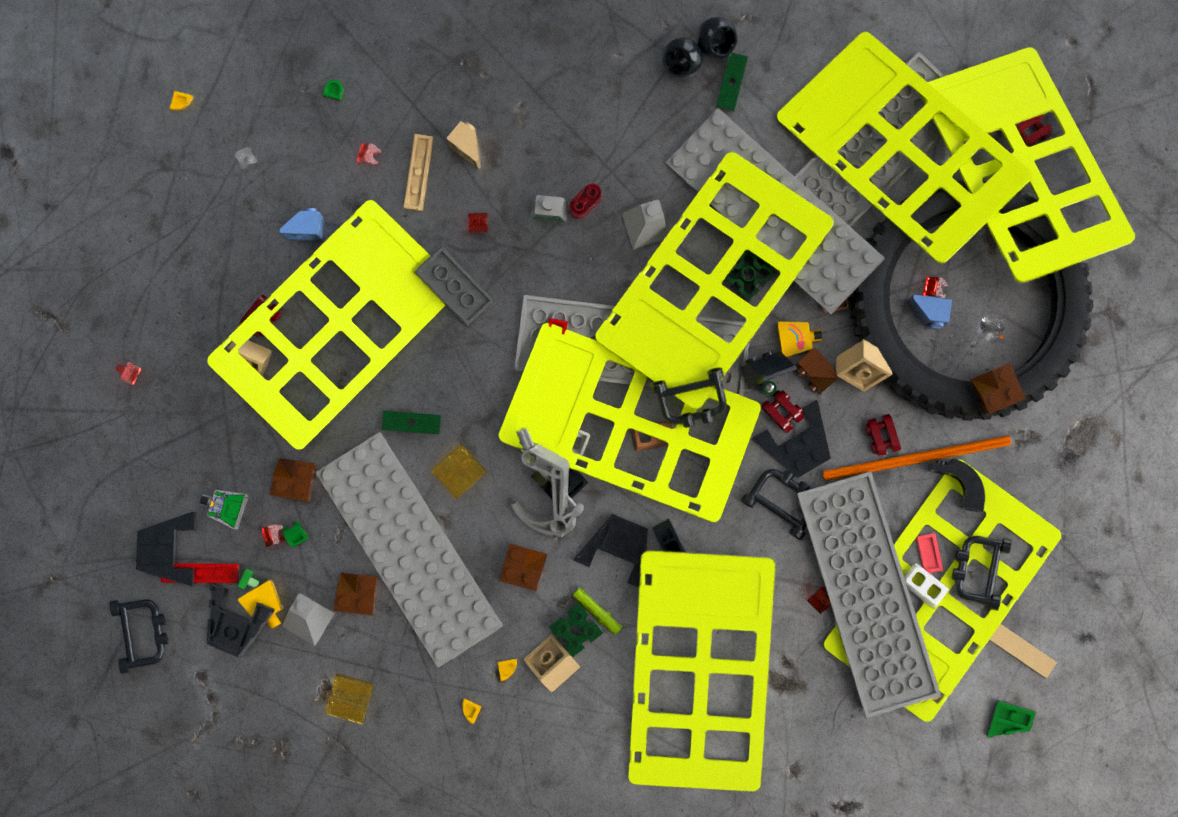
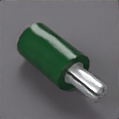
[760,381,777,396]

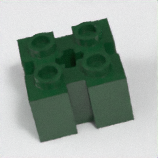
[723,250,776,303]
[549,603,603,657]

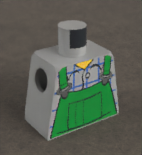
[530,195,568,222]
[199,490,249,530]

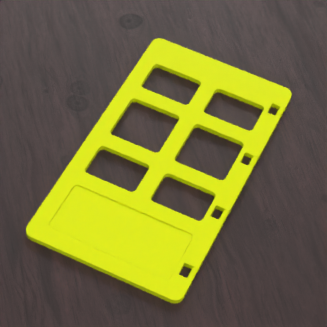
[777,32,1032,263]
[920,47,1135,283]
[596,152,833,409]
[207,200,446,450]
[499,323,761,523]
[824,459,1061,722]
[629,551,775,791]

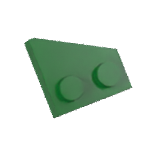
[987,700,1036,738]

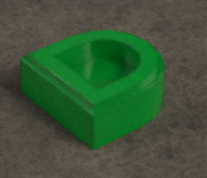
[322,79,344,101]

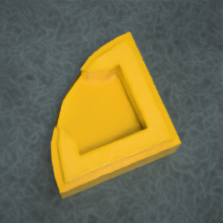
[169,91,193,111]
[497,658,517,681]
[462,698,482,724]

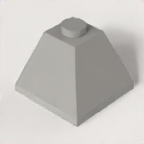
[622,199,668,250]
[282,593,335,646]

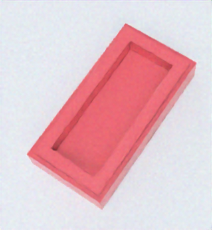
[916,533,943,573]

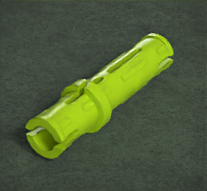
[572,587,623,636]

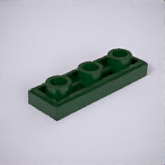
[716,52,748,112]
[382,411,441,435]

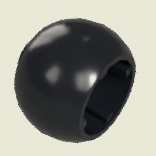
[697,17,738,59]
[662,37,703,79]

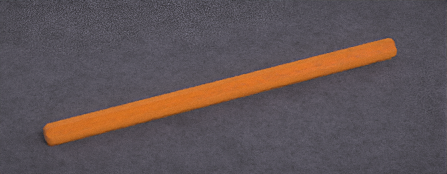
[823,435,1011,481]

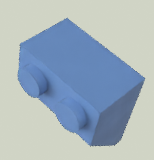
[280,208,324,241]
[908,294,952,330]

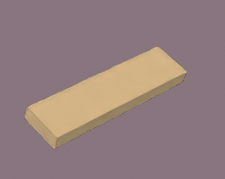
[403,134,434,212]
[989,624,1057,679]

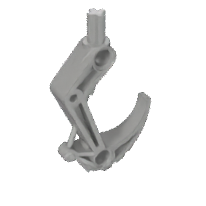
[511,427,584,537]

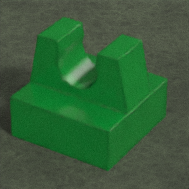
[283,521,309,548]
[238,568,260,590]

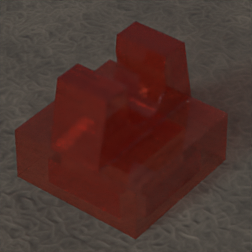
[357,143,381,165]
[468,213,488,233]
[923,277,948,298]
[115,362,142,385]
[261,524,286,547]
[807,587,831,614]

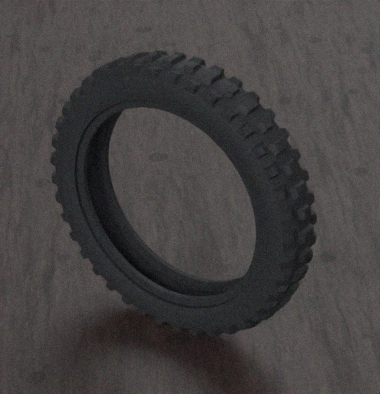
[849,180,1094,421]

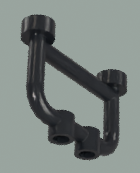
[651,367,727,428]
[741,469,810,541]
[952,536,1012,611]
[110,599,169,674]

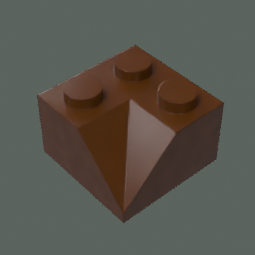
[795,347,839,395]
[970,363,1025,416]
[270,458,317,503]
[499,543,547,592]
[334,573,379,616]

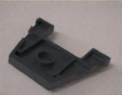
[752,400,831,478]
[136,512,197,587]
[573,514,648,588]
[207,583,275,658]

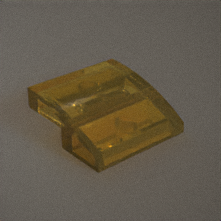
[431,444,487,499]
[325,673,374,724]

